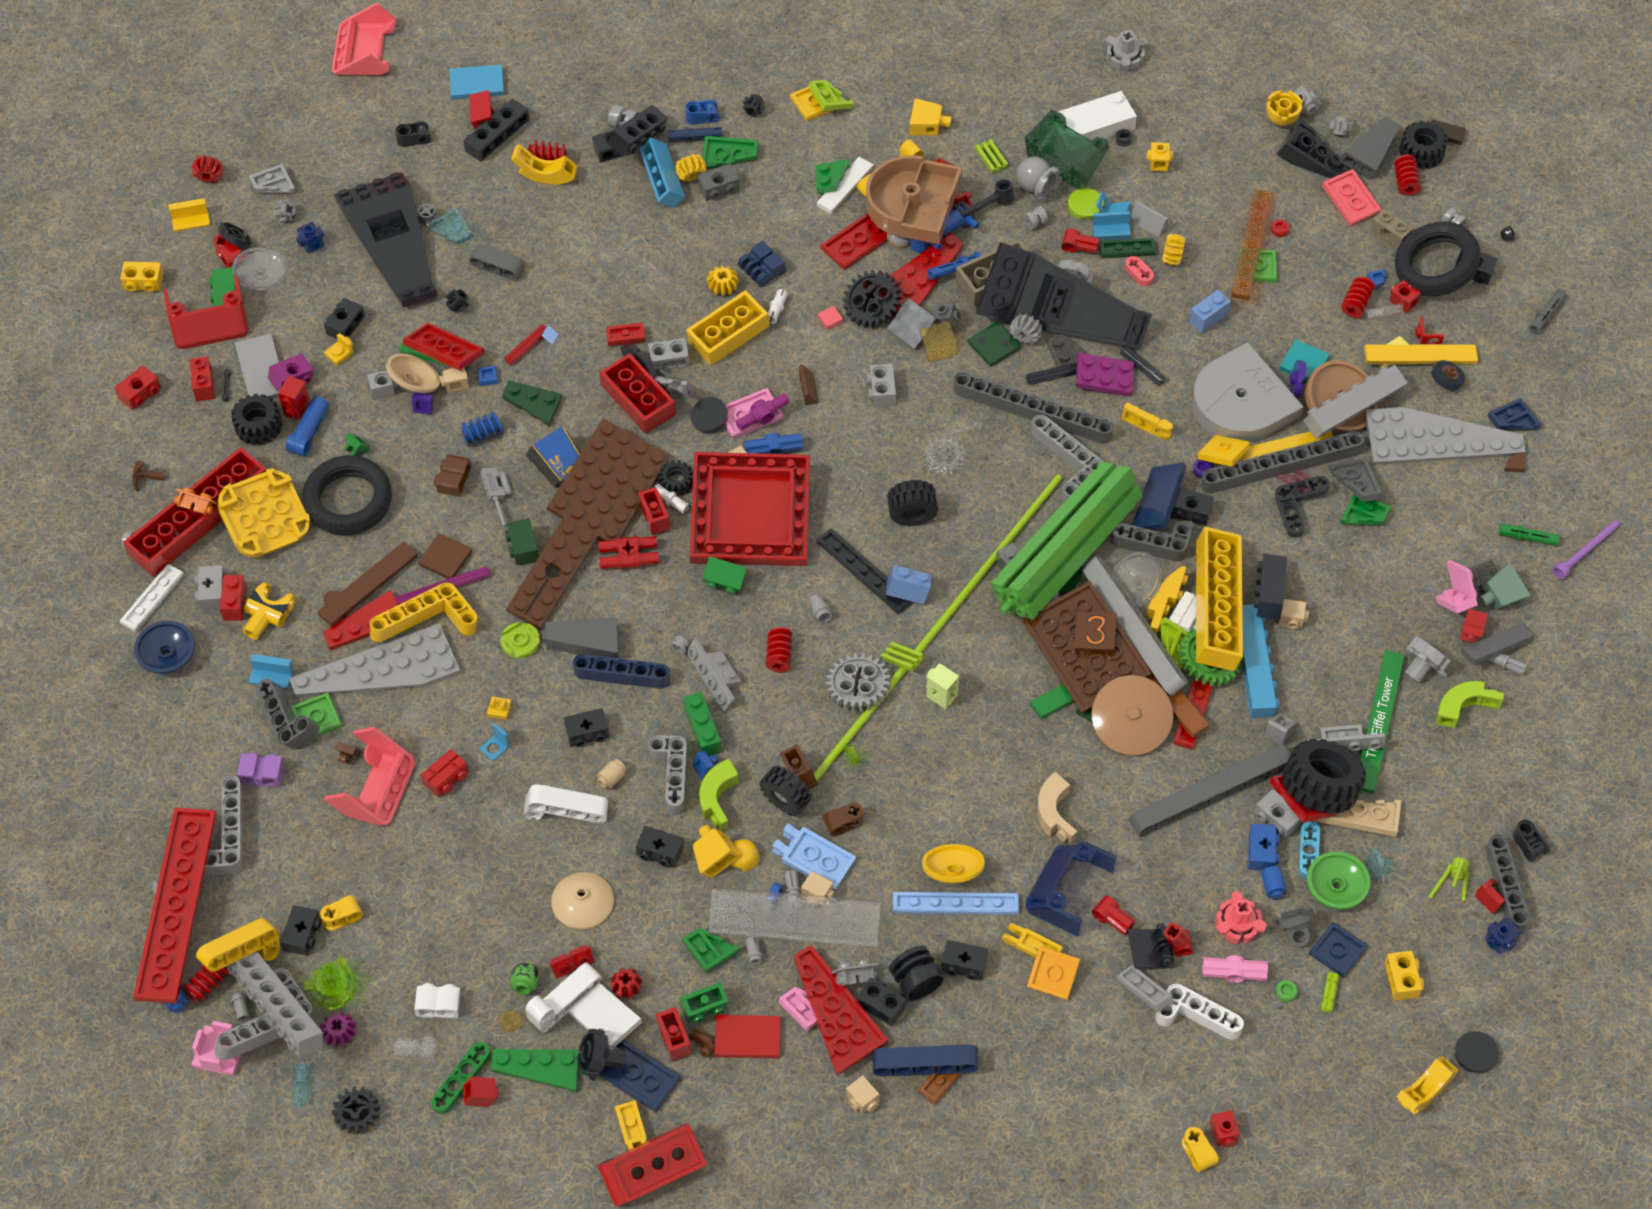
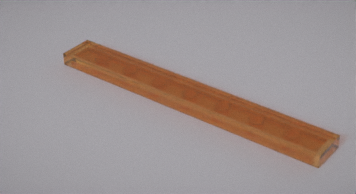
[1231,189,1273,300]

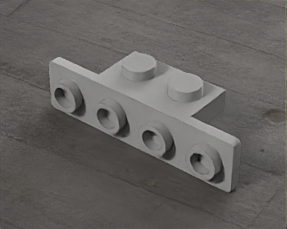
[686,640,741,711]
[1303,724,1386,751]

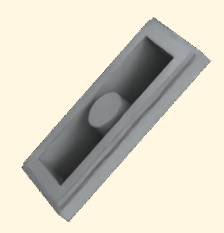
[1130,201,1168,237]

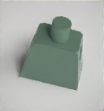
[1478,563,1530,609]

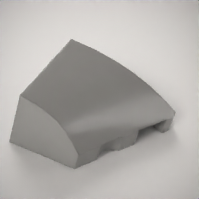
[654,376,695,399]

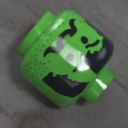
[510,962,540,995]

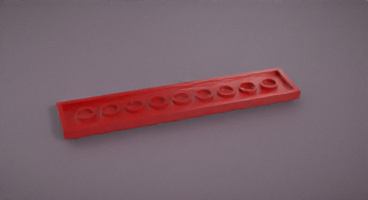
[133,807,217,1004]

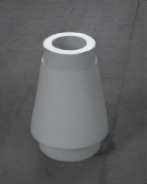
[809,594,832,624]

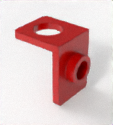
[1415,317,1444,345]

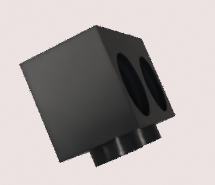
[856,977,906,1027]

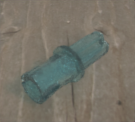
[292,1062,310,1106]

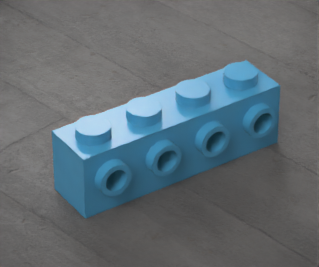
[639,137,685,208]

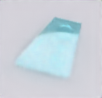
[427,208,474,245]

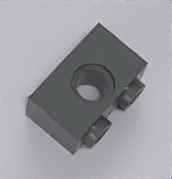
[697,164,739,201]

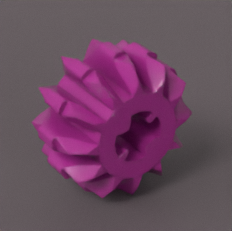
[320,1011,357,1048]

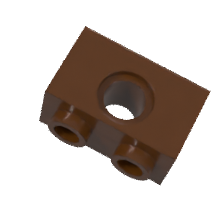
[780,744,819,790]

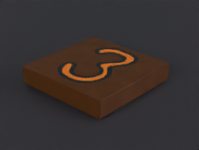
[1074,612,1117,652]

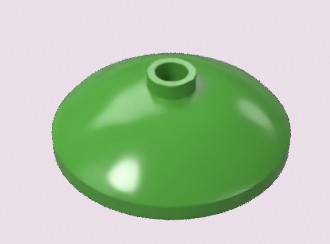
[1307,851,1370,910]

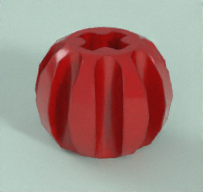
[611,968,642,999]

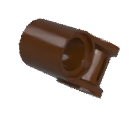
[823,803,864,837]

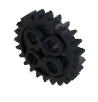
[842,269,903,329]

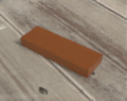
[918,1043,961,1105]

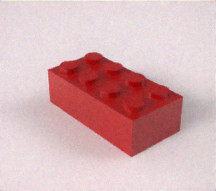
[599,353,676,434]

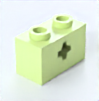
[926,663,959,709]

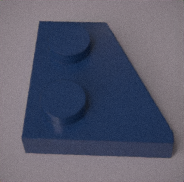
[1488,398,1541,430]

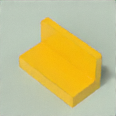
[168,198,210,232]

